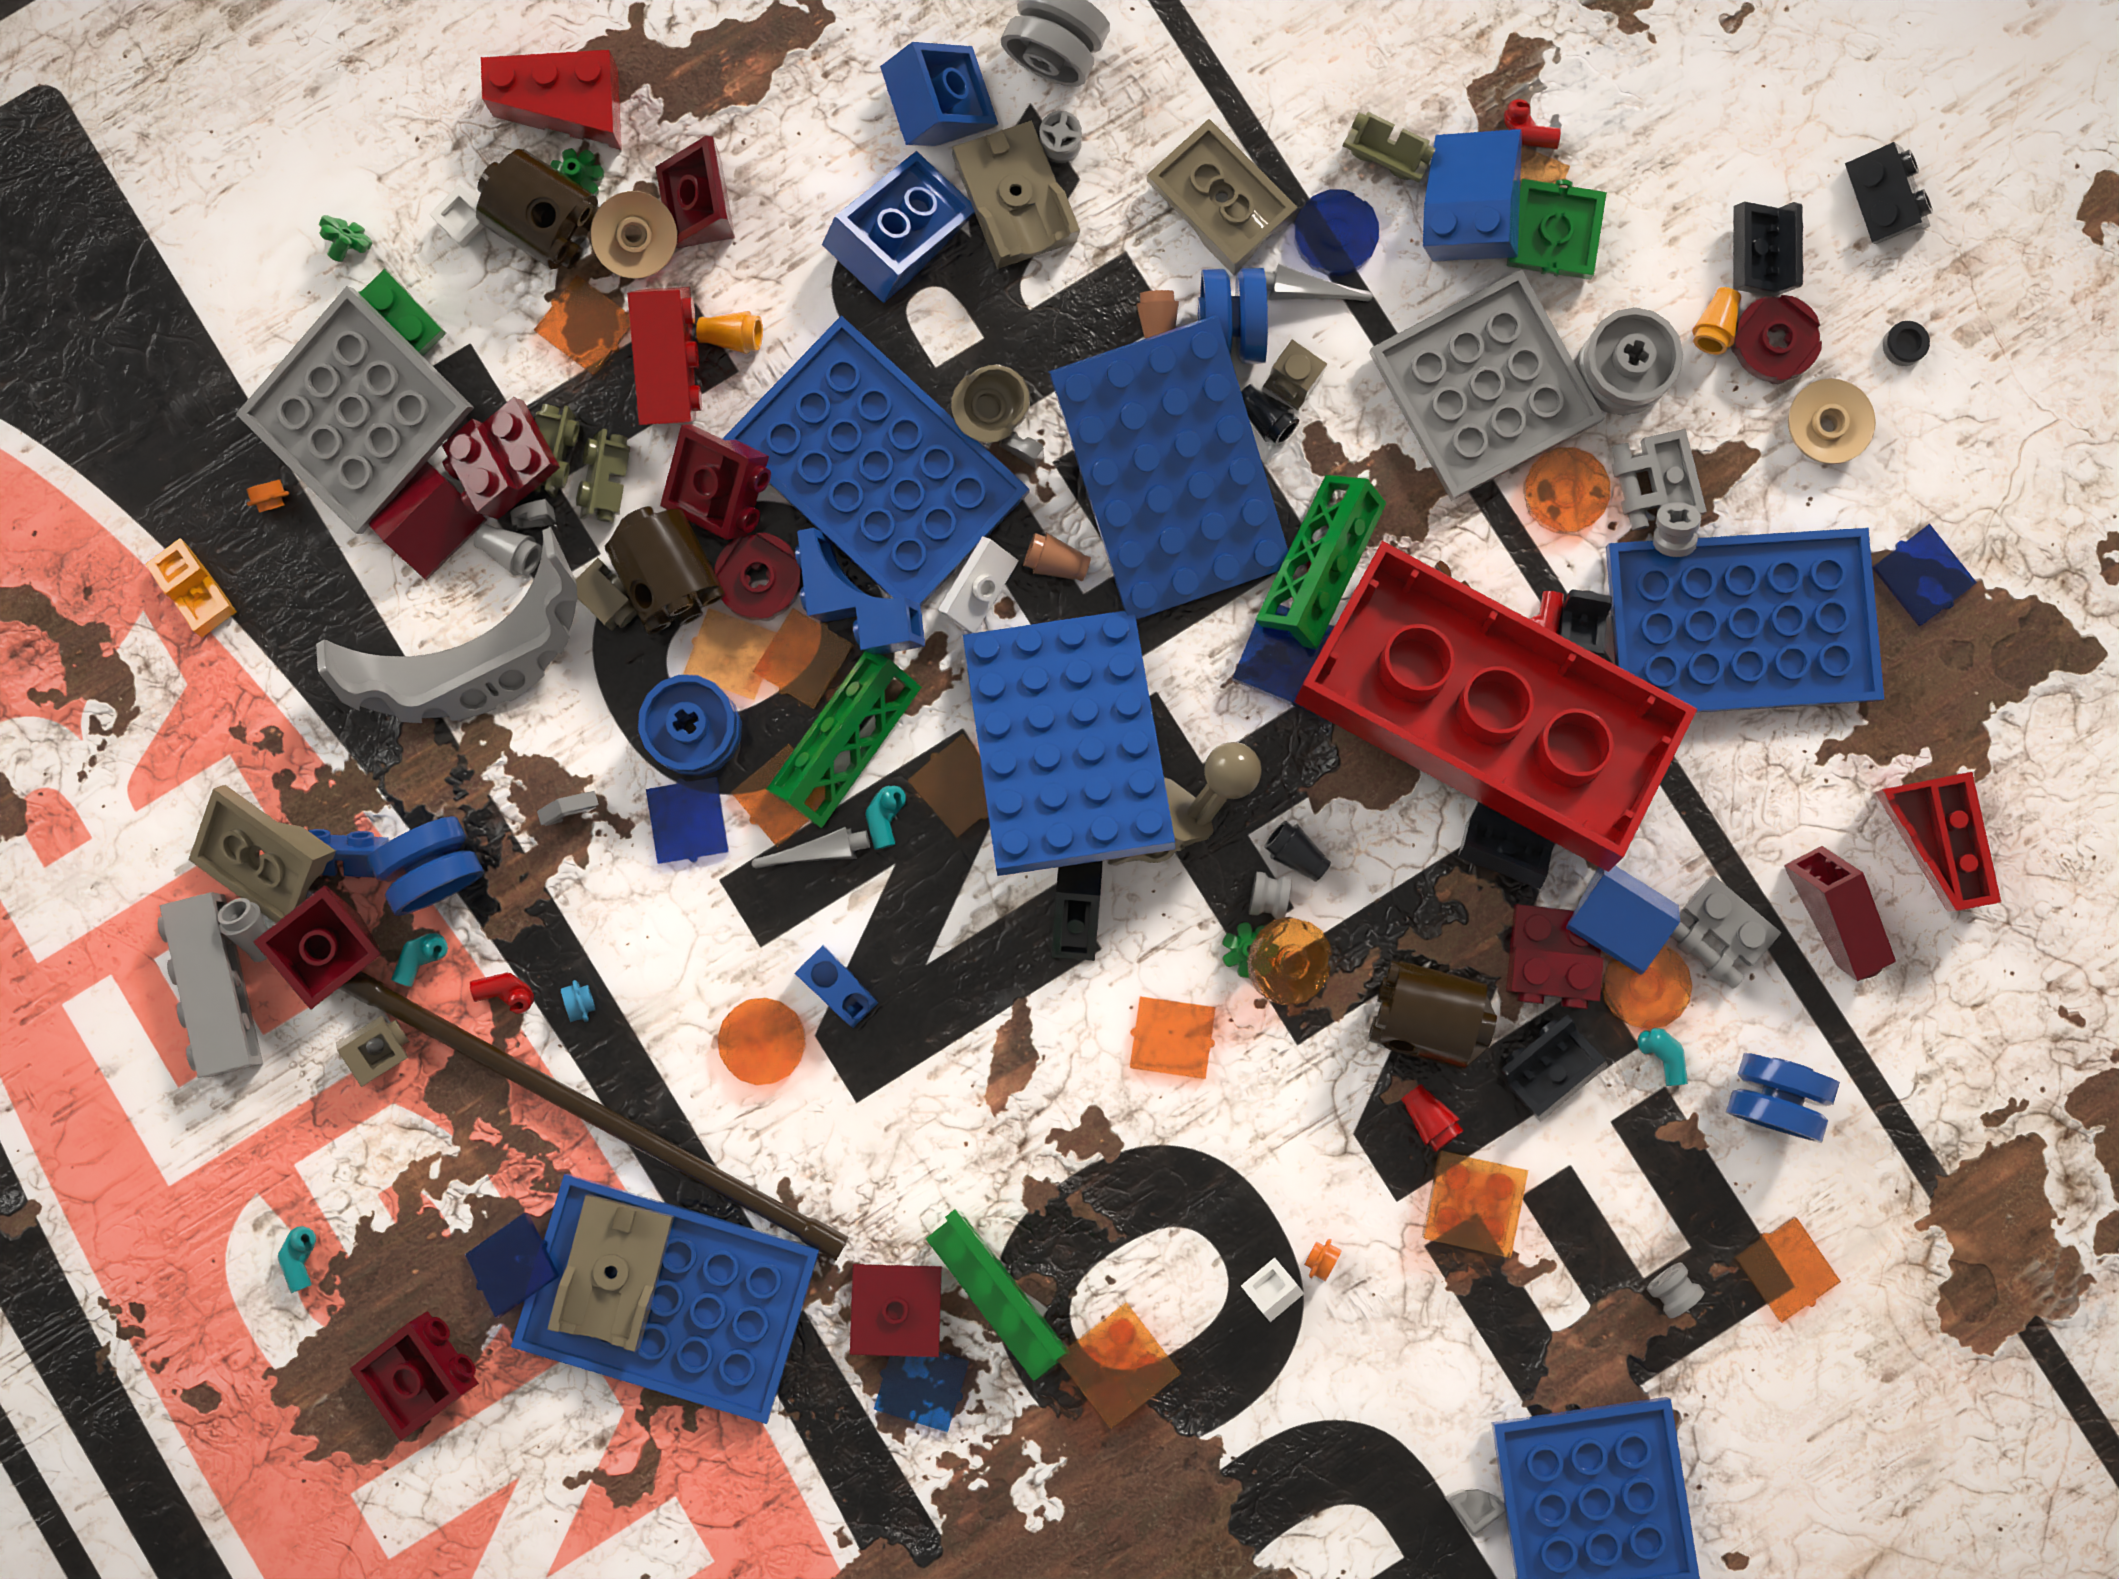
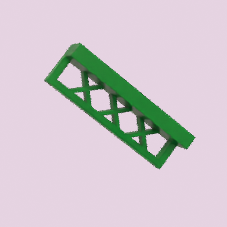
[1255,475,1386,649]
[766,651,922,828]
[925,1209,1071,1382]

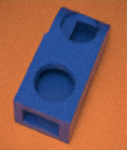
[794,944,878,1028]

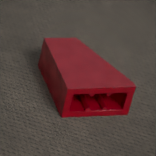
[1784,846,1896,982]

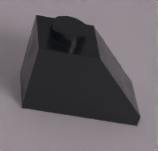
[1051,861,1103,961]

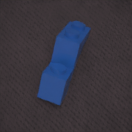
[795,528,925,655]

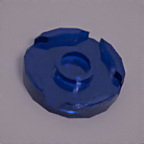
[1294,189,1379,276]

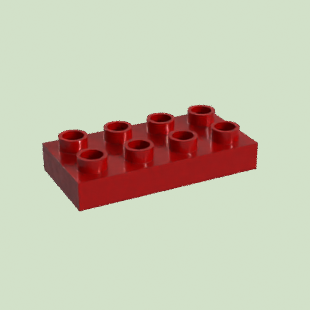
[1294,541,1697,872]

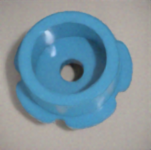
[561,980,595,1022]

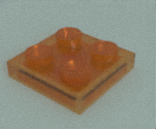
[1422,1150,1529,1258]
[1060,1301,1181,1429]

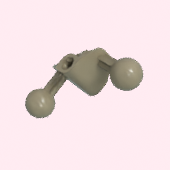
[1106,742,1262,866]

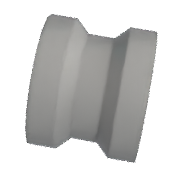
[1040,111,1082,163]
[1653,502,1701,557]
[1249,872,1291,920]
[1647,1262,1705,1319]

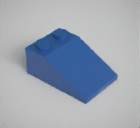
[1423,129,1522,262]
[821,151,975,303]

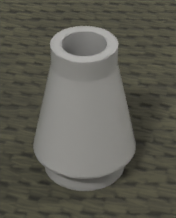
[474,524,542,576]
[218,898,267,962]

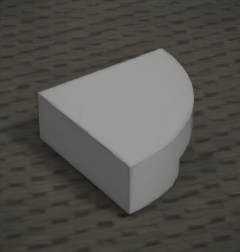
[1000,431,1044,469]
[510,499,556,531]
[537,791,599,826]
[1444,1488,1506,1537]

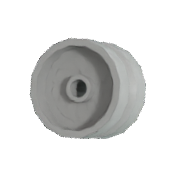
[1001,0,1110,87]
[1576,307,1684,416]

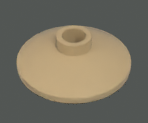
[590,191,677,279]
[1788,378,1876,464]

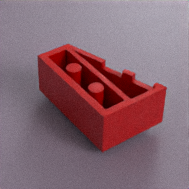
[480,50,622,150]
[627,286,702,425]
[1875,772,2001,912]

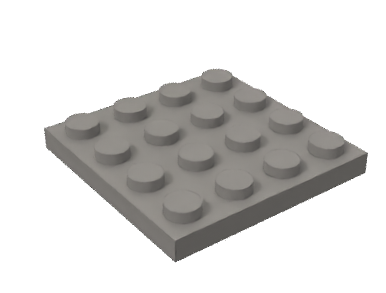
[1369,269,1605,501]
[236,286,474,534]

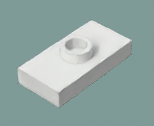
[938,536,1018,633]

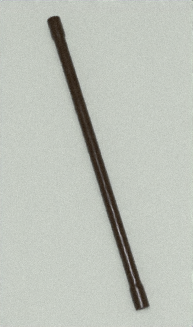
[338,971,849,1261]

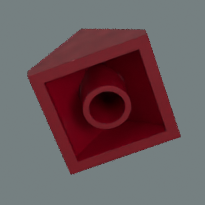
[655,135,735,249]
[368,461,487,580]
[253,885,382,1010]

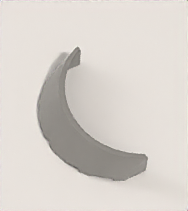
[316,527,578,723]

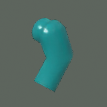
[865,786,906,850]
[391,933,448,987]
[1638,1028,1688,1086]
[277,1226,316,1294]

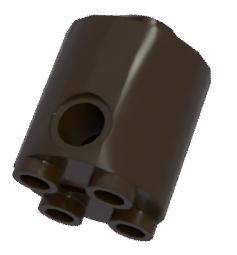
[476,149,599,269]
[605,506,726,635]
[1368,961,1497,1070]

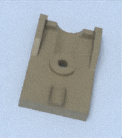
[1147,119,1298,276]
[951,120,1080,269]
[188,785,336,923]
[547,1194,674,1352]

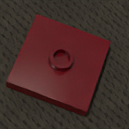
[849,1264,942,1357]

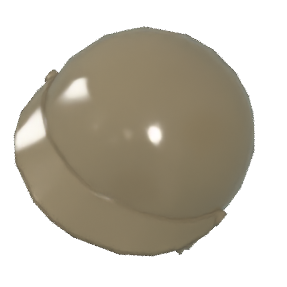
[951,365,1030,443]

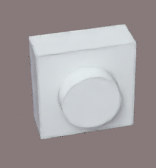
[429,184,485,248]
[1241,1258,1305,1322]

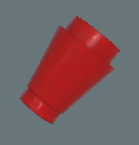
[1401,1084,1464,1152]

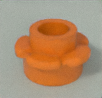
[246,479,289,513]
[1304,1239,1342,1282]

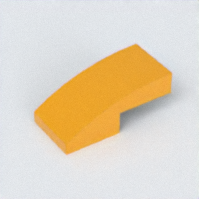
[145,538,237,638]

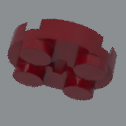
[1731,295,1822,385]
[715,533,802,621]

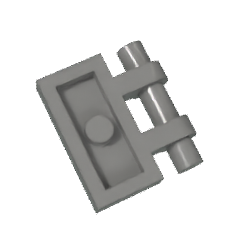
[1612,429,1707,531]
[1671,875,1781,989]

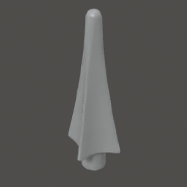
[1265,263,1373,301]
[751,827,870,869]

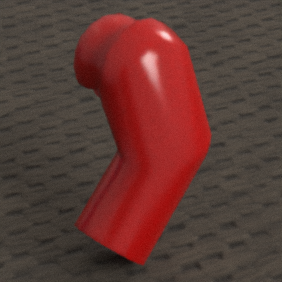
[1504,99,1561,149]
[1530,591,1564,634]
[470,972,534,1014]

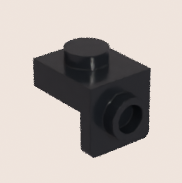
[1558,589,1613,658]

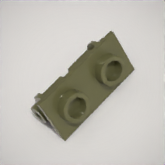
[1342,111,1436,183]
[533,404,579,499]
[576,429,631,523]

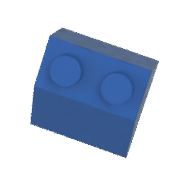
[880,42,998,146]

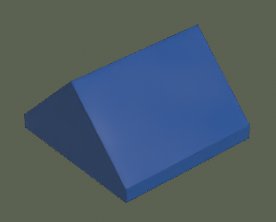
[1566,865,1680,975]

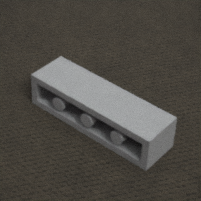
[158,892,263,1078]

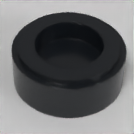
[1882,321,1930,366]

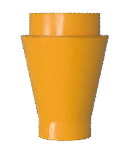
[1692,287,1742,355]
[696,311,763,354]

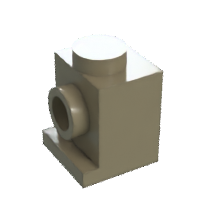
[1263,339,1327,411]
[576,558,637,631]
[336,1015,410,1087]

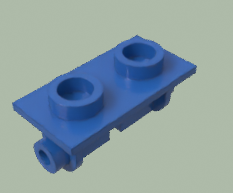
[308,829,389,878]

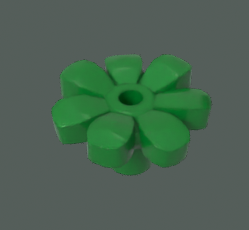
[550,148,604,196]
[318,215,373,262]
[1222,922,1277,978]

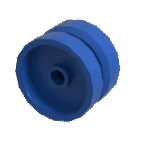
[1197,268,1268,364]
[638,675,742,776]
[367,816,484,916]
[1726,1053,1840,1143]

